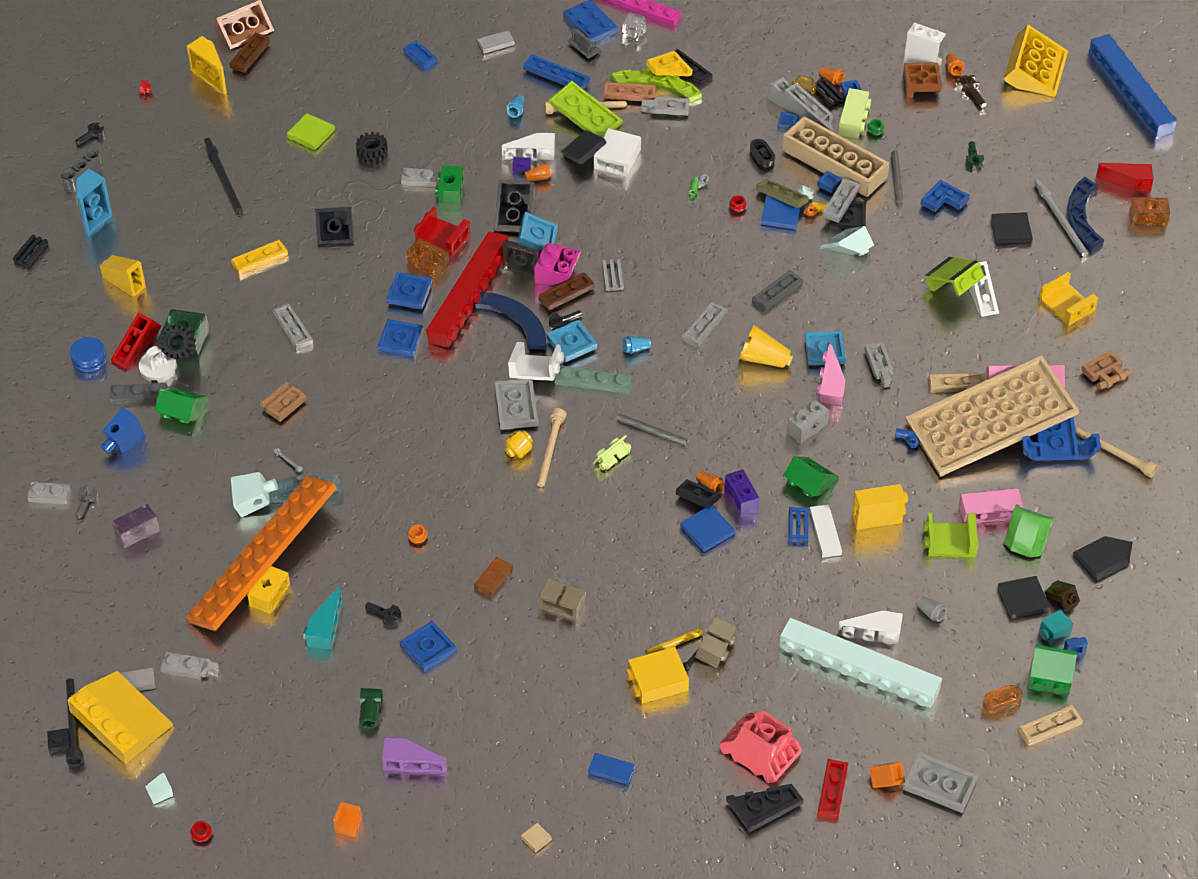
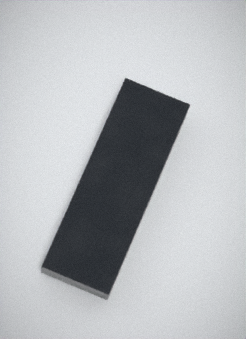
[675,49,713,86]

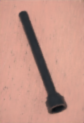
[66,678,83,766]

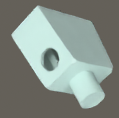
[231,472,278,517]

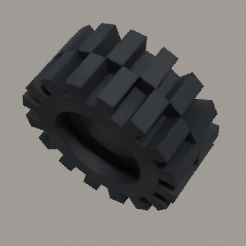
[356,132,388,164]
[159,325,196,360]

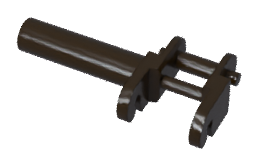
[954,75,987,108]

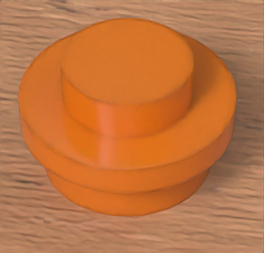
[408,524,428,543]

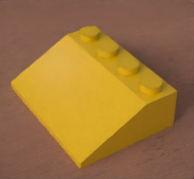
[1003,25,1068,97]
[68,671,173,765]

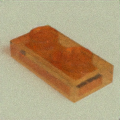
[474,557,513,597]

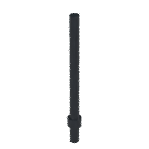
[204,137,243,213]

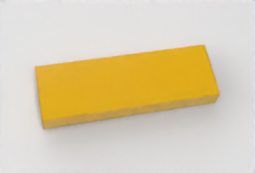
[231,239,288,275]

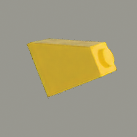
[100,255,146,297]

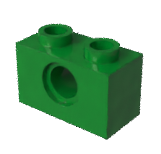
[435,165,464,204]

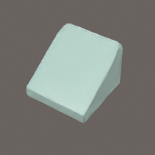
[145,772,173,805]

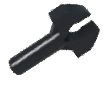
[75,123,105,146]
[549,310,582,331]
[365,602,402,626]

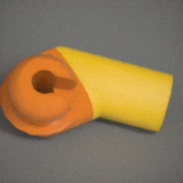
[805,202,828,217]

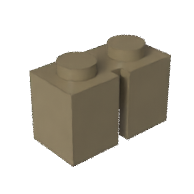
[539,578,585,620]
[695,617,737,668]

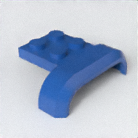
[1022,416,1101,461]

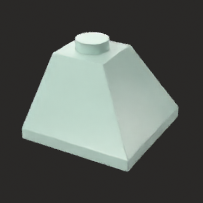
[819,226,874,256]

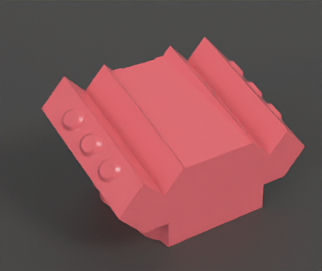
[719,710,802,784]

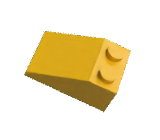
[187,36,227,95]

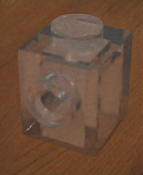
[622,13,647,41]

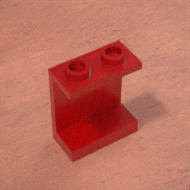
[414,207,471,256]

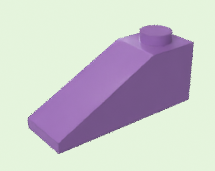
[382,737,447,773]

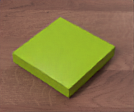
[286,113,335,150]

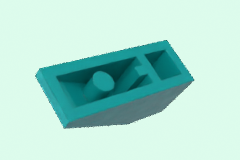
[303,588,342,650]

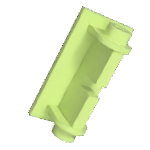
[593,435,631,470]

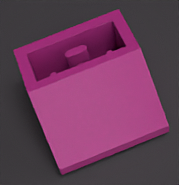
[535,242,581,287]

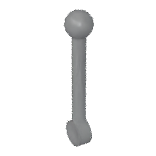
[273,448,303,472]

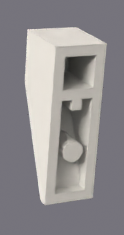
[969,261,999,317]

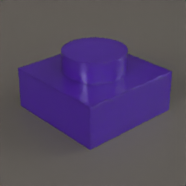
[512,157,531,175]

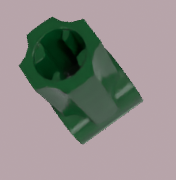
[359,688,383,729]

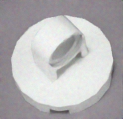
[139,346,177,383]

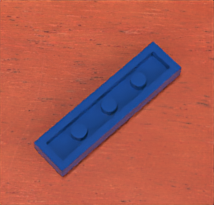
[523,54,590,90]

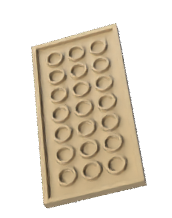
[905,356,1079,477]

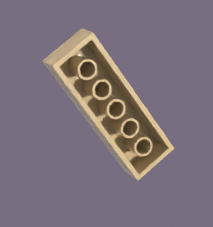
[782,116,889,197]

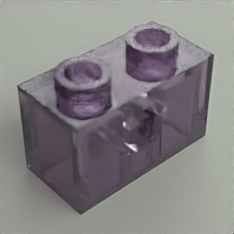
[112,504,160,548]

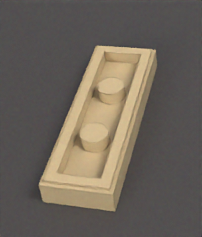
[928,373,986,393]
[1017,705,1083,746]

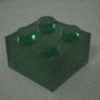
[159,309,210,356]

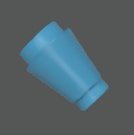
[506,94,525,118]
[622,336,651,354]

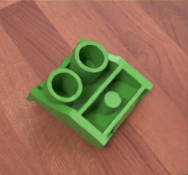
[1004,504,1054,557]

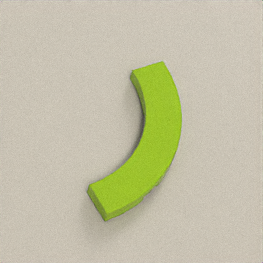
[610,69,702,103]

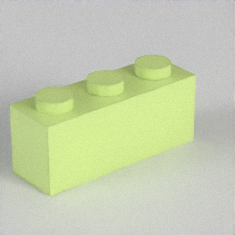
[838,88,872,139]

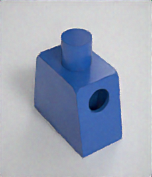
[100,407,146,454]

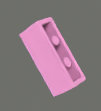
[959,489,1024,523]

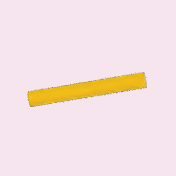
[645,628,703,655]

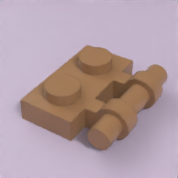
[1081,350,1131,390]

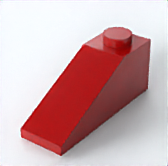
[1096,163,1154,192]
[110,312,162,369]

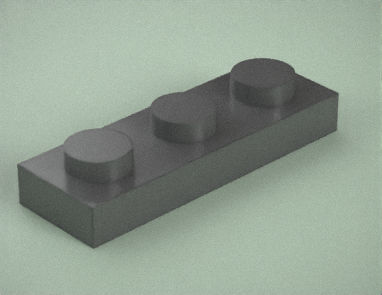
[109,383,168,405]

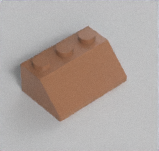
[211,0,274,50]

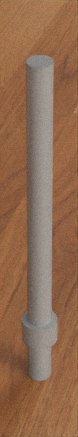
[1034,178,1088,257]

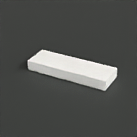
[809,505,842,558]

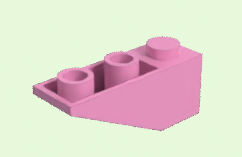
[816,344,845,406]

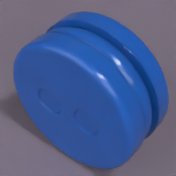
[70,337,107,372]

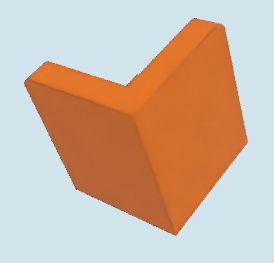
[869,762,905,788]
[333,802,363,838]

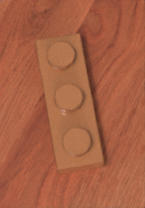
[604,82,656,101]

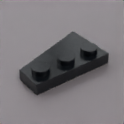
[726,784,804,832]

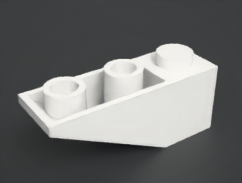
[502,133,555,160]
[838,611,903,645]

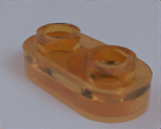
[983,685,1023,713]

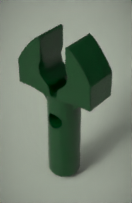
[965,141,984,169]

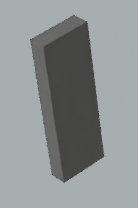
[752,270,803,312]

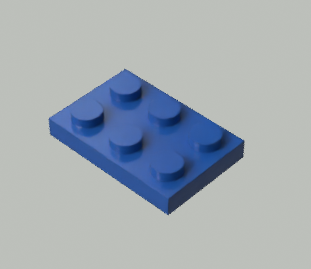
[563,0,618,42]

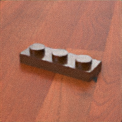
[229,32,270,73]
[539,272,594,311]

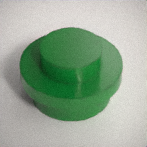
[867,119,884,135]

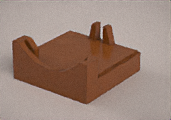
[903,63,942,98]

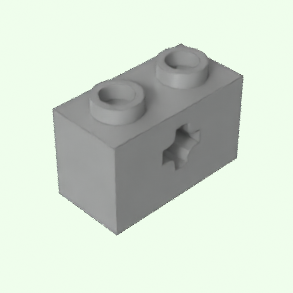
[787,400,829,444]

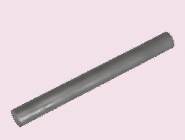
[891,150,904,205]
[617,413,689,446]

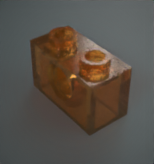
[1130,197,1171,226]

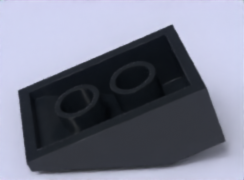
[494,180,537,233]

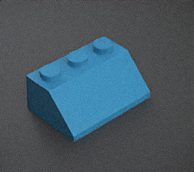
[76,169,113,236]

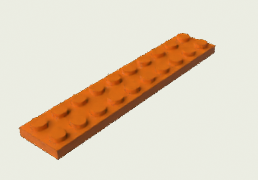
[185,476,337,631]

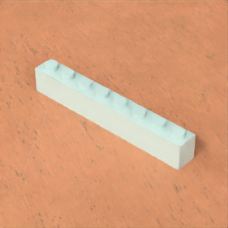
[779,618,942,708]

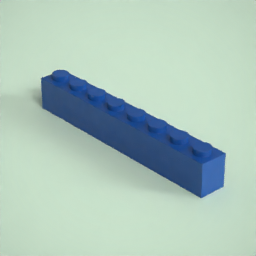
[1089,34,1177,138]

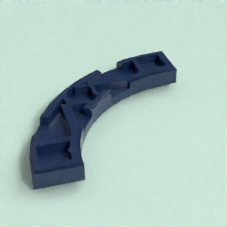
[1067,177,1104,253]
[476,292,547,349]

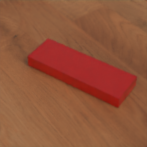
[817,759,848,820]

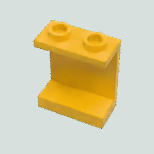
[1039,272,1098,326]

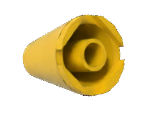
[739,325,793,368]

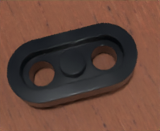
[750,139,775,167]

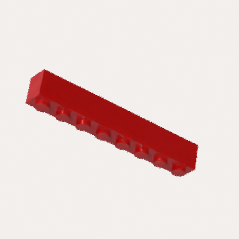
[426,231,511,348]

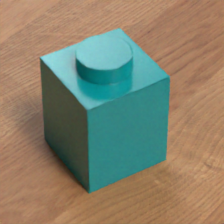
[1039,610,1073,646]

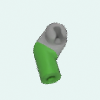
[689,174,709,196]

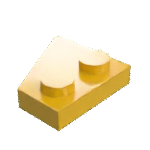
[646,51,693,76]

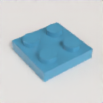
[518,212,558,251]
[547,320,597,362]
[805,331,846,365]

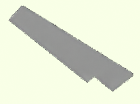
[767,77,833,131]

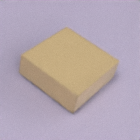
[521,823,552,853]

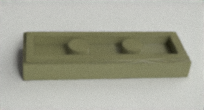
[756,179,809,208]

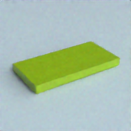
[549,81,623,138]

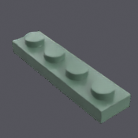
[555,366,632,394]

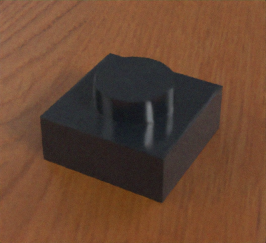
[47,728,70,753]

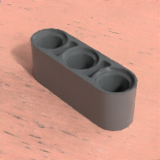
[60,148,102,192]

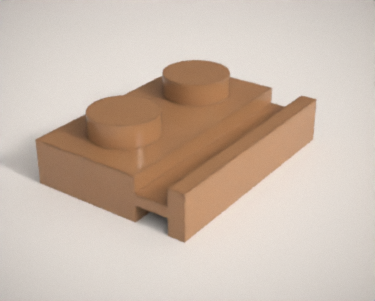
[260,381,307,422]

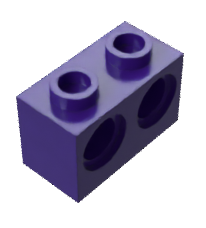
[724,469,759,518]

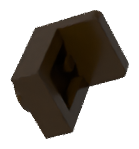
[1044,580,1080,612]

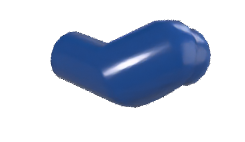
[895,428,920,448]

